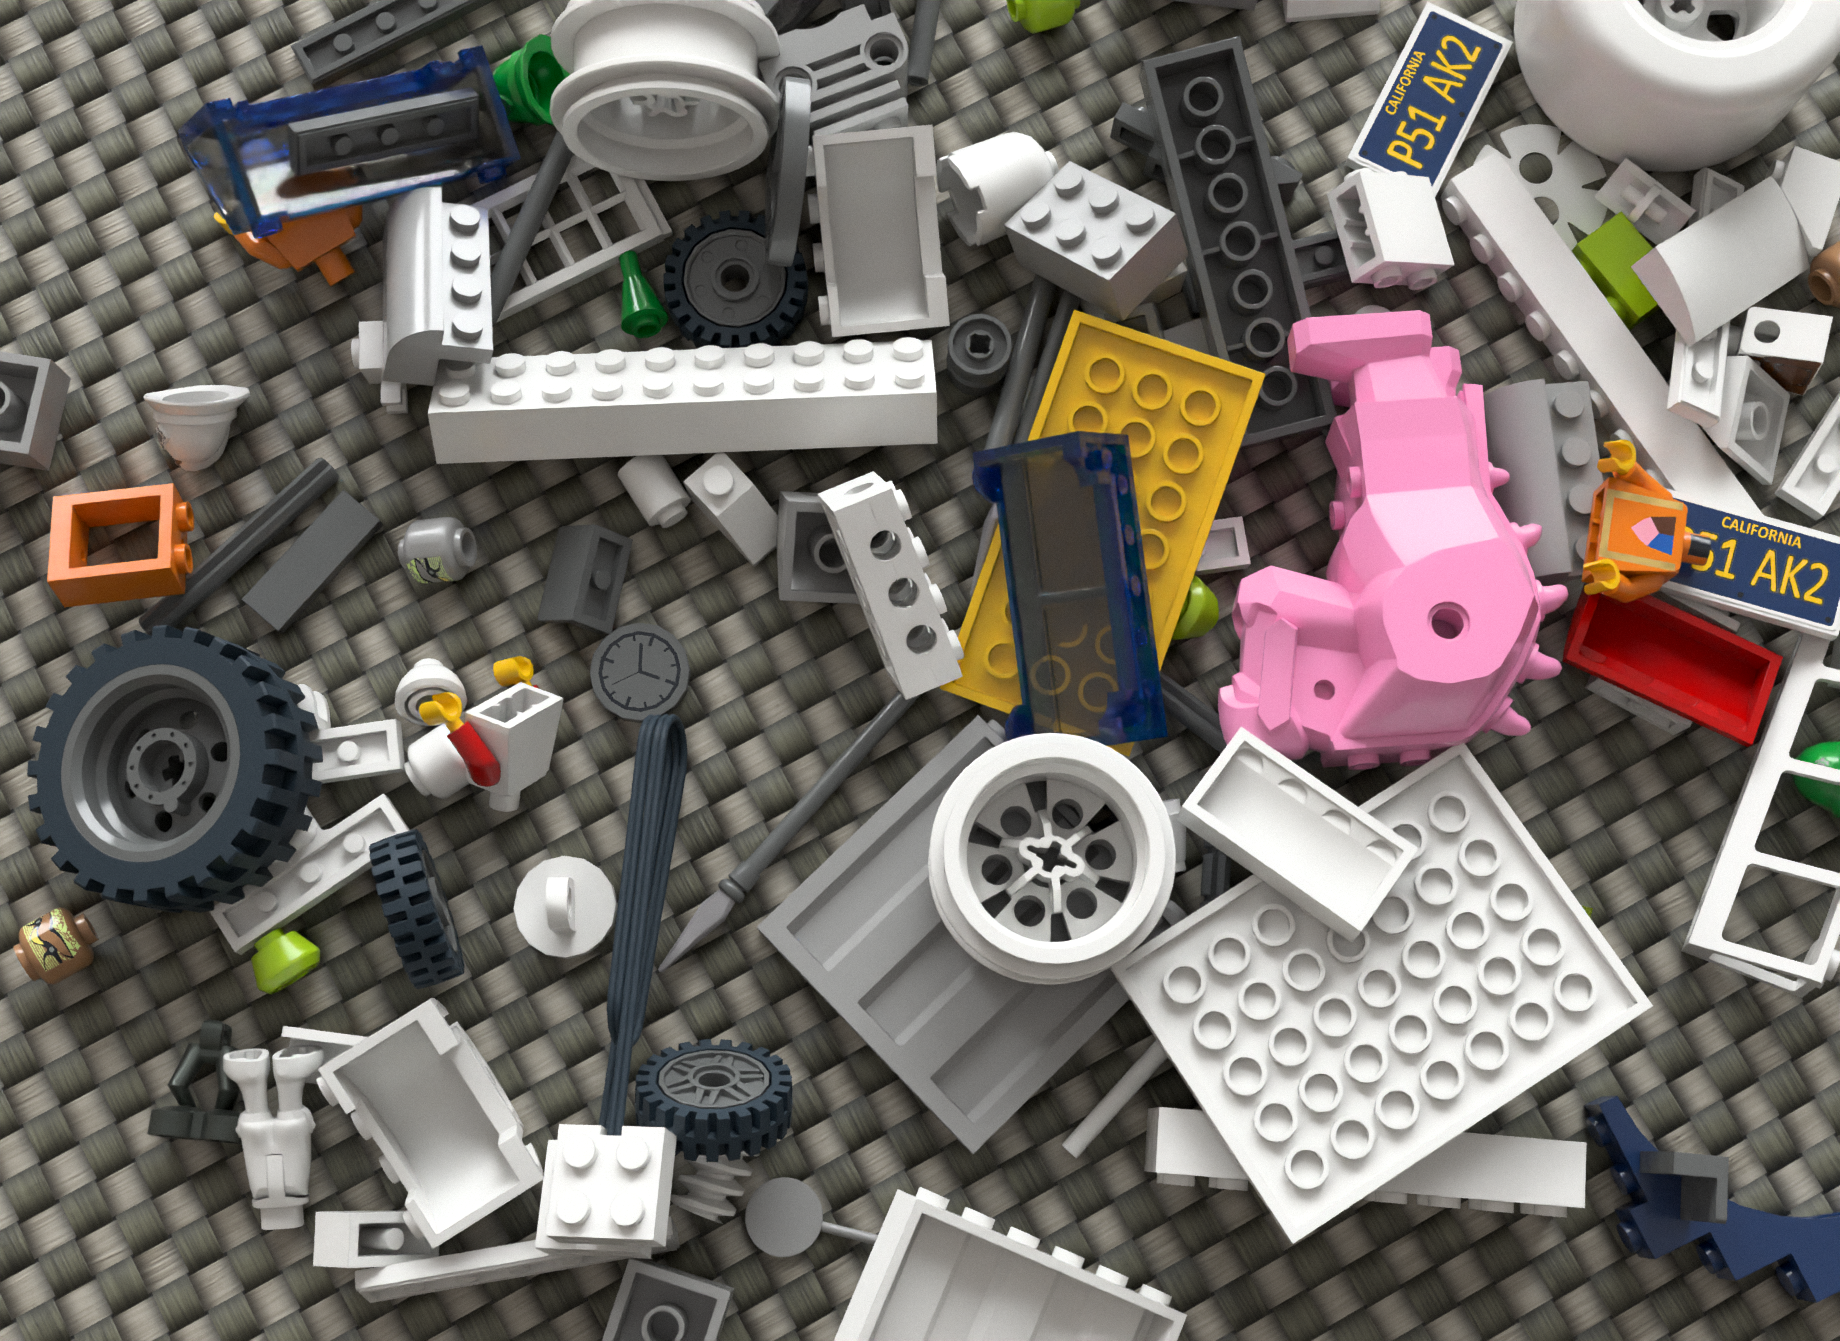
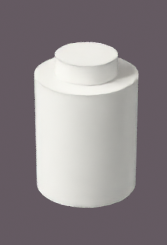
[618,455,691,528]

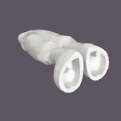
[223,1045,324,1230]

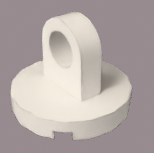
[514,856,618,959]

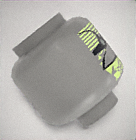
[398,517,477,584]

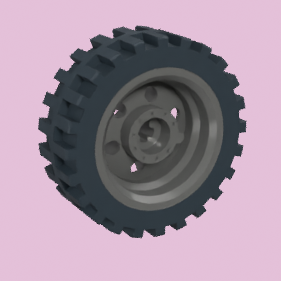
[27,625,323,913]

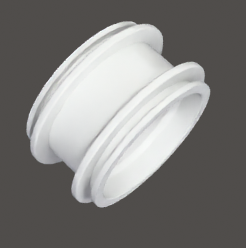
[550,0,780,181]
[928,733,1176,985]

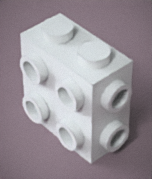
[1327,168,1454,290]

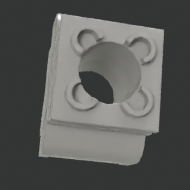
[757,4,909,146]

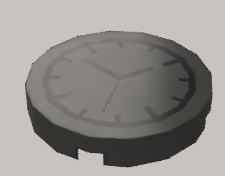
[590,623,691,723]

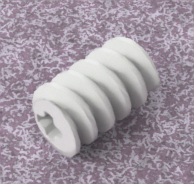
[670,1151,760,1224]

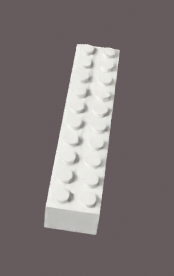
[428,337,938,464]

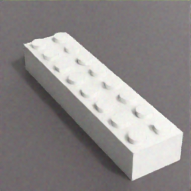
[1144,1107,1587,1218]

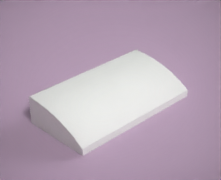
[1631,175,1810,347]
[1176,727,1418,943]

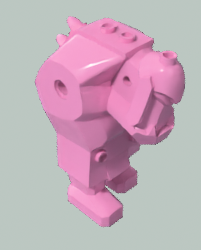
[1218,310,1569,770]

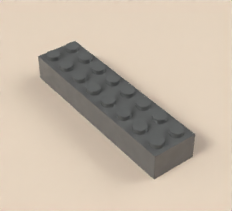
[1139,36,1337,451]

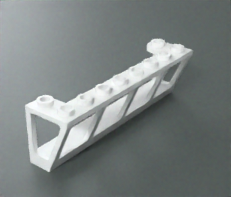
[1681,632,1840,998]

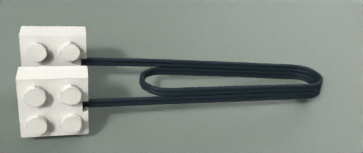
[535,714,687,1259]

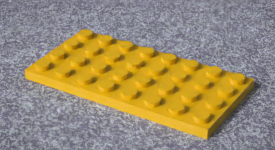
[940,310,1266,757]

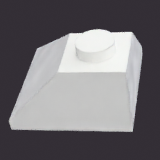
[1702,355,1790,485]

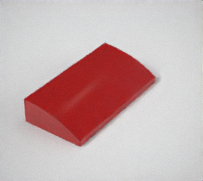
[1562,583,1783,747]

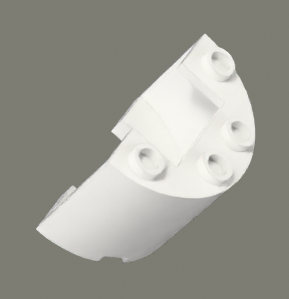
[806,125,950,337]
[317,998,544,1249]

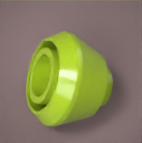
[1172,575,1219,640]
[251,928,320,995]

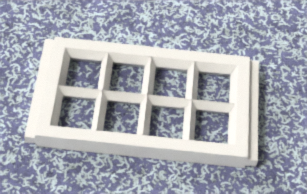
[470,155,673,322]

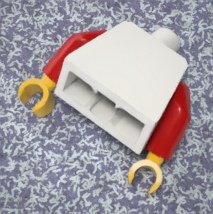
[419,656,563,812]

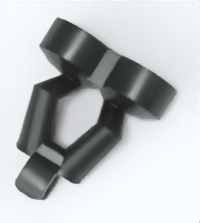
[147,1020,242,1145]

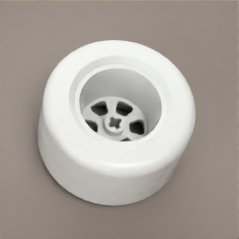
[1514,0,1840,173]

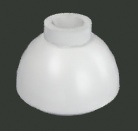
[395,658,467,726]

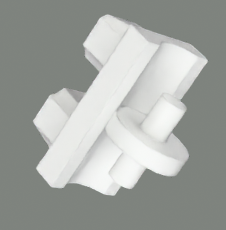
[1594,158,1696,246]

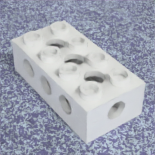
[818,471,964,700]

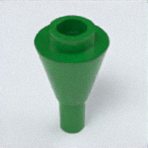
[618,250,669,338]

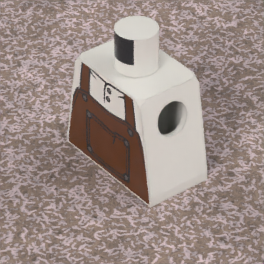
[1727,307,1833,396]

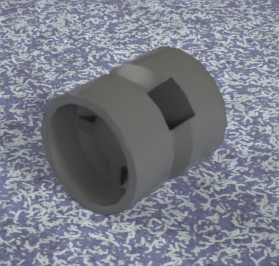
[946,314,1012,396]

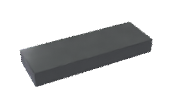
[241,489,383,634]

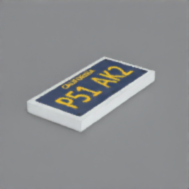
[1345,2,1513,197]
[1659,488,1840,641]

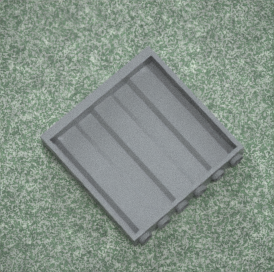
[757,715,1188,1154]

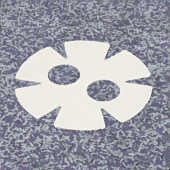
[1473,124,1608,251]

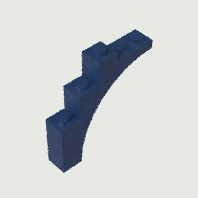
[1584,1096,1840,1303]

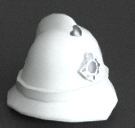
[144,385,250,471]

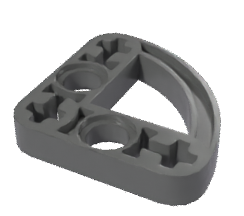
[765,76,811,267]

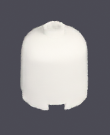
[936,132,1059,246]

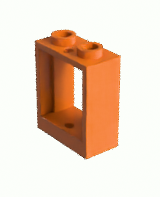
[47,483,195,608]

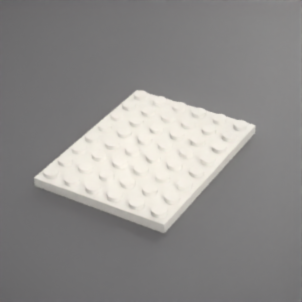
[1110,743,1653,1244]

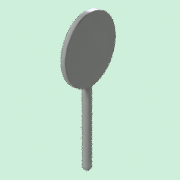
[745,1177,878,1257]

